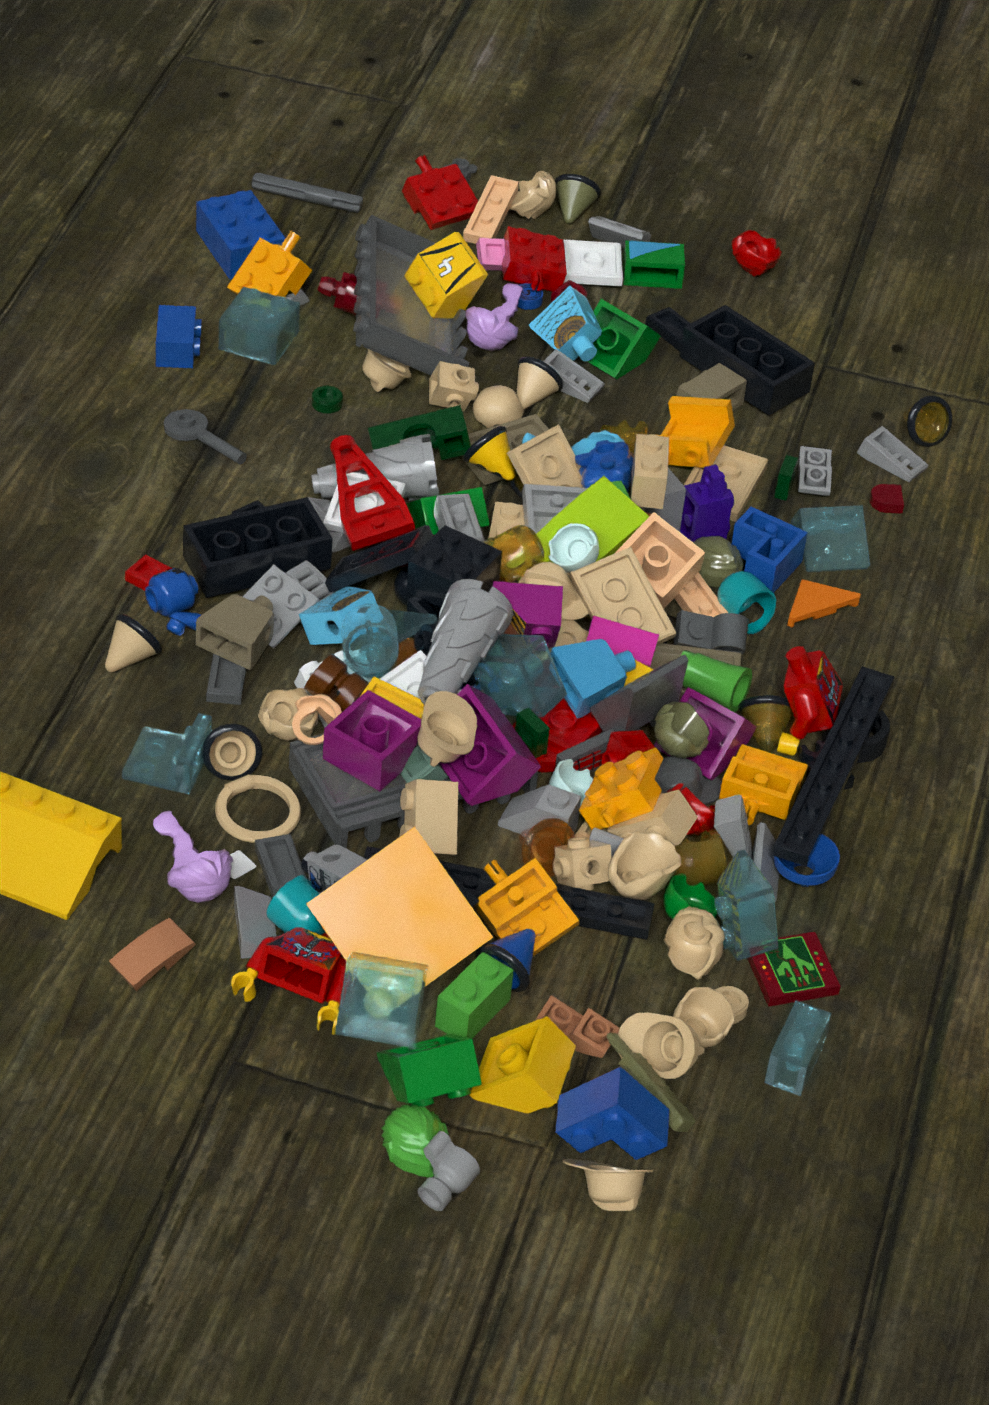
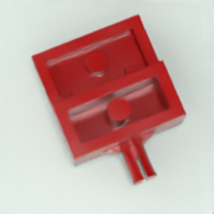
[402,155,478,230]
[502,226,567,291]

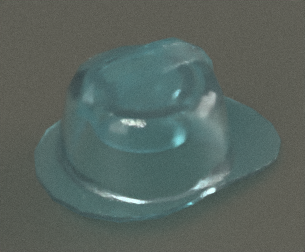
[341,604,399,679]

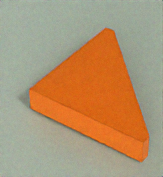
[787,579,861,627]

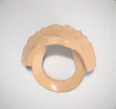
[292,694,342,746]

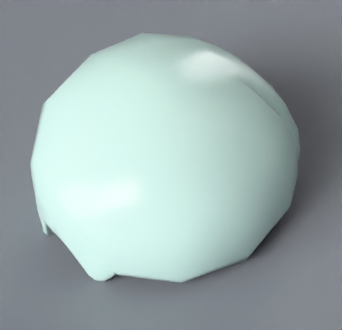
[548,523,600,573]
[548,759,593,814]

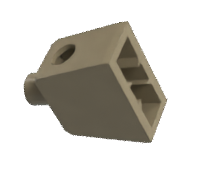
[196,594,274,670]

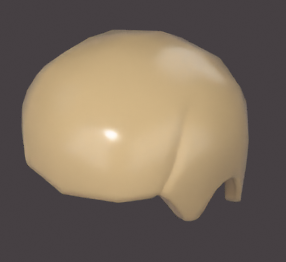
[472,385,524,428]
[673,987,735,1048]

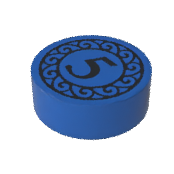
[517,283,543,310]

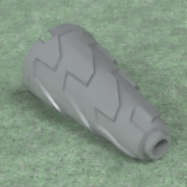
[312,434,439,501]
[417,579,514,705]

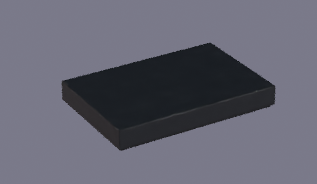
[325,525,433,593]

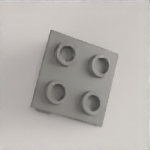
[243,565,320,649]

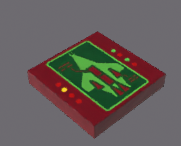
[744,932,841,1007]

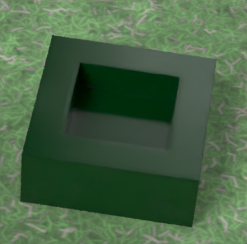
[774,455,798,501]
[515,707,550,758]

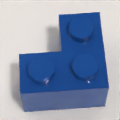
[731,507,808,593]
[556,1067,669,1160]

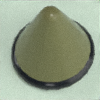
[555,174,601,224]

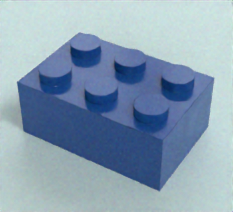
[196,190,286,280]

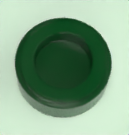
[312,385,343,414]

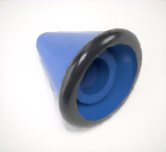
[475,929,536,992]

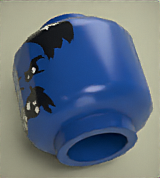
[145,568,198,617]

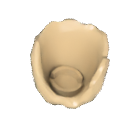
[608,831,682,900]

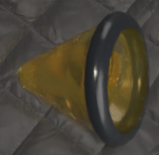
[903,395,953,447]
[738,695,793,753]

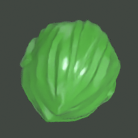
[381,1105,448,1178]

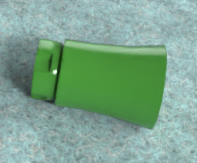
[681,650,752,712]

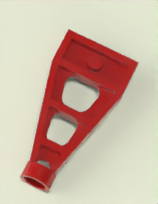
[330,435,415,551]

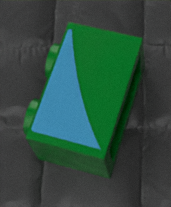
[622,240,685,289]

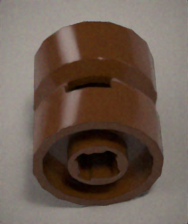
[304,653,369,712]

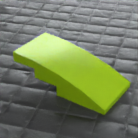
[505,476,650,581]

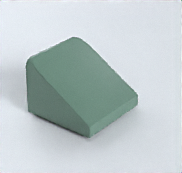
[400,745,448,783]

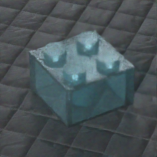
[219,287,300,365]
[474,634,567,717]
[335,952,428,1048]

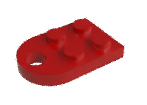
[513,685,602,772]

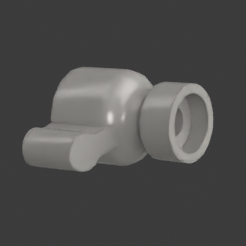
[418,1131,480,1211]

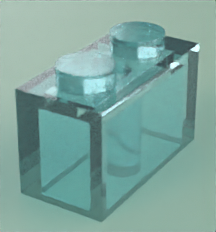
[764,1000,832,1096]

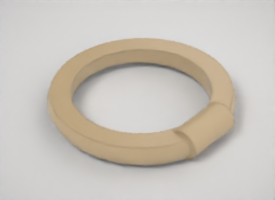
[215,774,301,843]

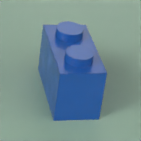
[156,305,202,368]

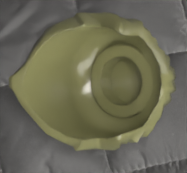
[693,536,743,588]
[654,701,709,759]

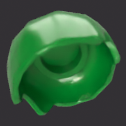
[663,873,719,920]

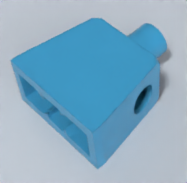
[546,639,636,719]

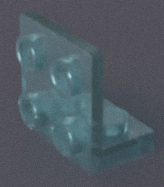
[791,505,870,572]
[122,713,212,794]

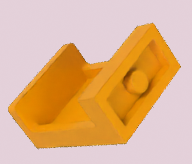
[658,396,735,468]

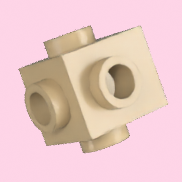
[429,361,479,411]
[553,837,612,890]

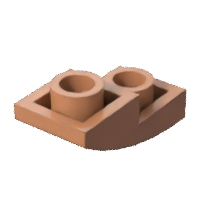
[109,918,195,991]
[535,995,620,1058]

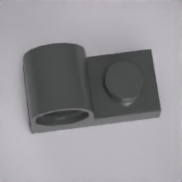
[673,610,749,655]

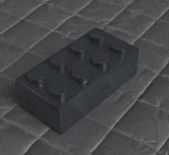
[680,305,815,415]
[183,497,333,598]

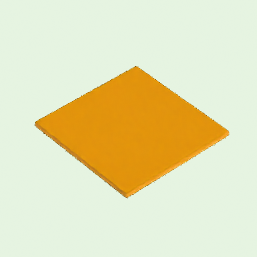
[306,826,493,1015]

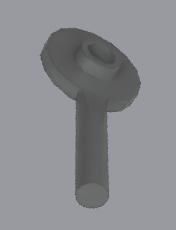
[164,409,247,465]

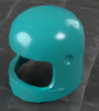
[717,571,777,634]
[266,875,326,935]

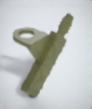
[606,1033,695,1132]

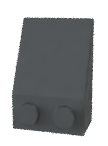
[589,654,688,732]

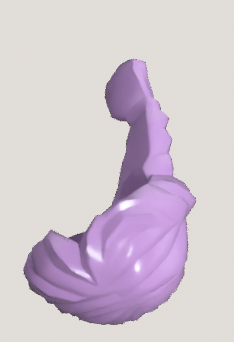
[465,283,523,352]
[153,811,233,903]

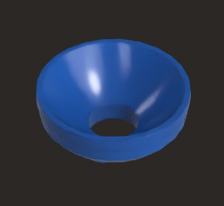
[773,834,840,887]

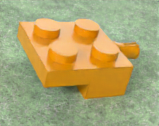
[227,231,312,315]
[719,744,808,825]
[579,748,664,830]
[477,858,579,956]

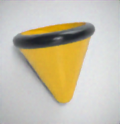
[463,425,516,481]

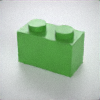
[435,952,514,1038]

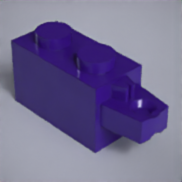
[680,464,734,542]

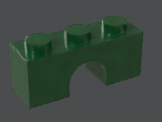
[368,405,471,460]

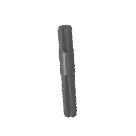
[252,173,363,213]

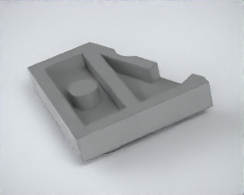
[522,484,587,543]

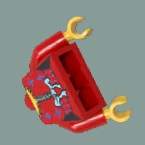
[777,646,843,756]
[231,927,353,1035]

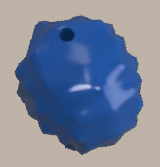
[575,440,633,492]

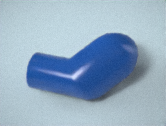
[166,611,201,636]

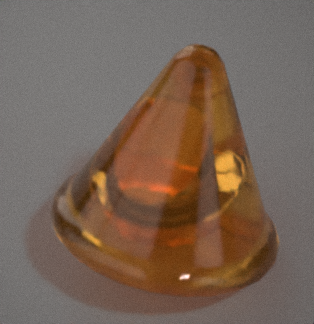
[519,818,575,877]

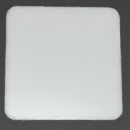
[230,850,256,879]

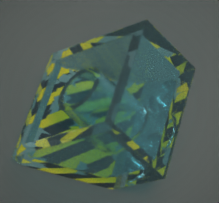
[715,849,779,961]

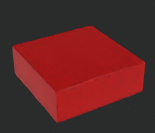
[125,554,172,591]

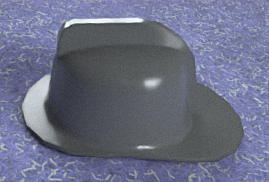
[655,756,722,805]

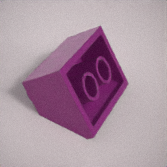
[439,684,541,806]

